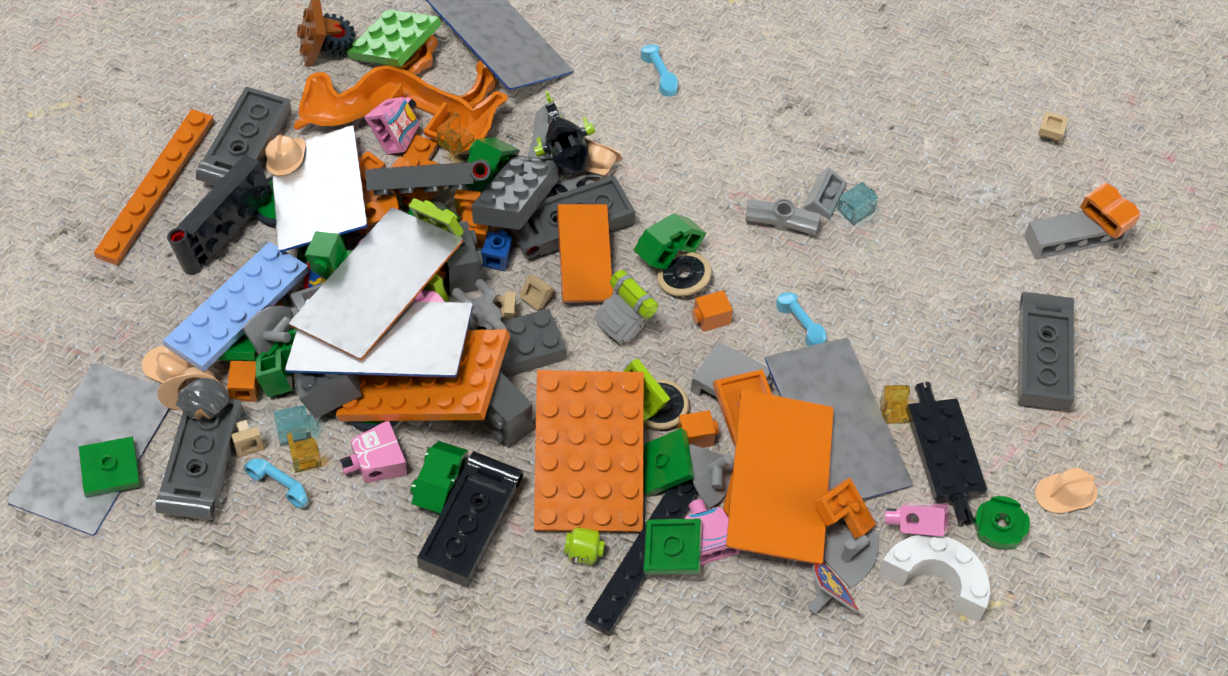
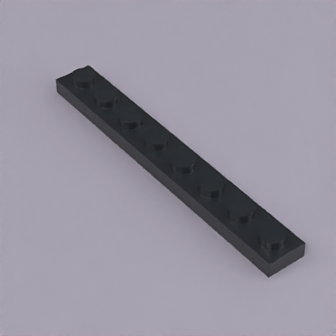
[585,479,698,636]

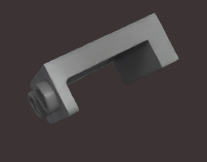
[690,341,773,397]

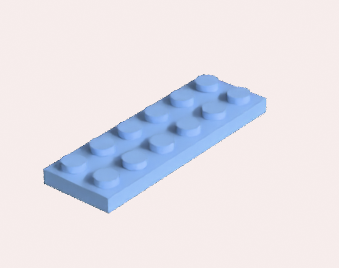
[163,242,309,372]

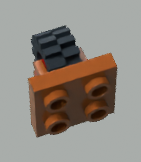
[297,0,356,66]

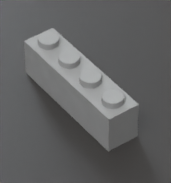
[1024,210,1131,259]

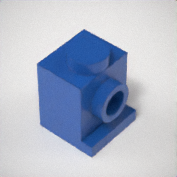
[481,230,513,272]

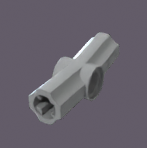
[745,199,821,235]

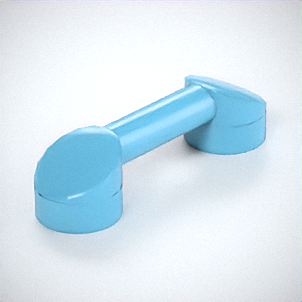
[641,44,678,97]
[776,292,826,346]
[243,458,308,509]

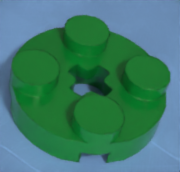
[974,496,1030,549]

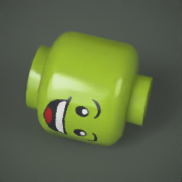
[564,527,605,565]

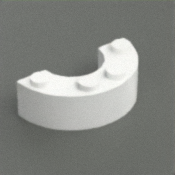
[878,535,990,622]

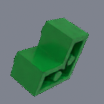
[465,138,520,194]

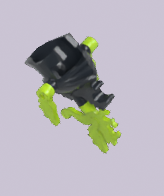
[534,91,596,174]

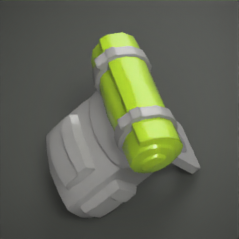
[594,270,659,345]

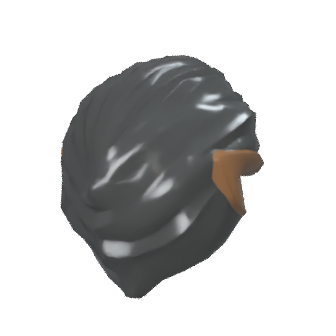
[176,378,229,420]

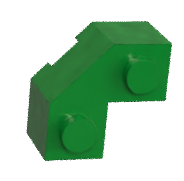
[633,213,707,270]
[305,231,352,280]
[256,329,297,398]
[410,441,469,513]

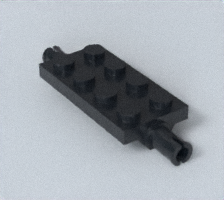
[906,382,987,526]

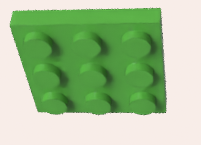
[346,9,442,67]

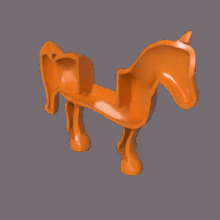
[293,34,508,154]

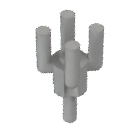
[452,279,506,330]

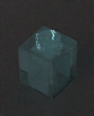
[837,182,879,226]
[274,405,316,447]

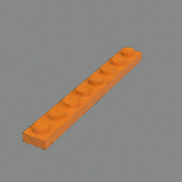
[94,109,214,266]

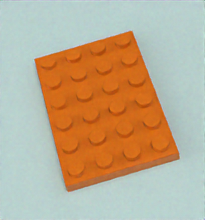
[336,329,510,422]
[534,370,644,533]

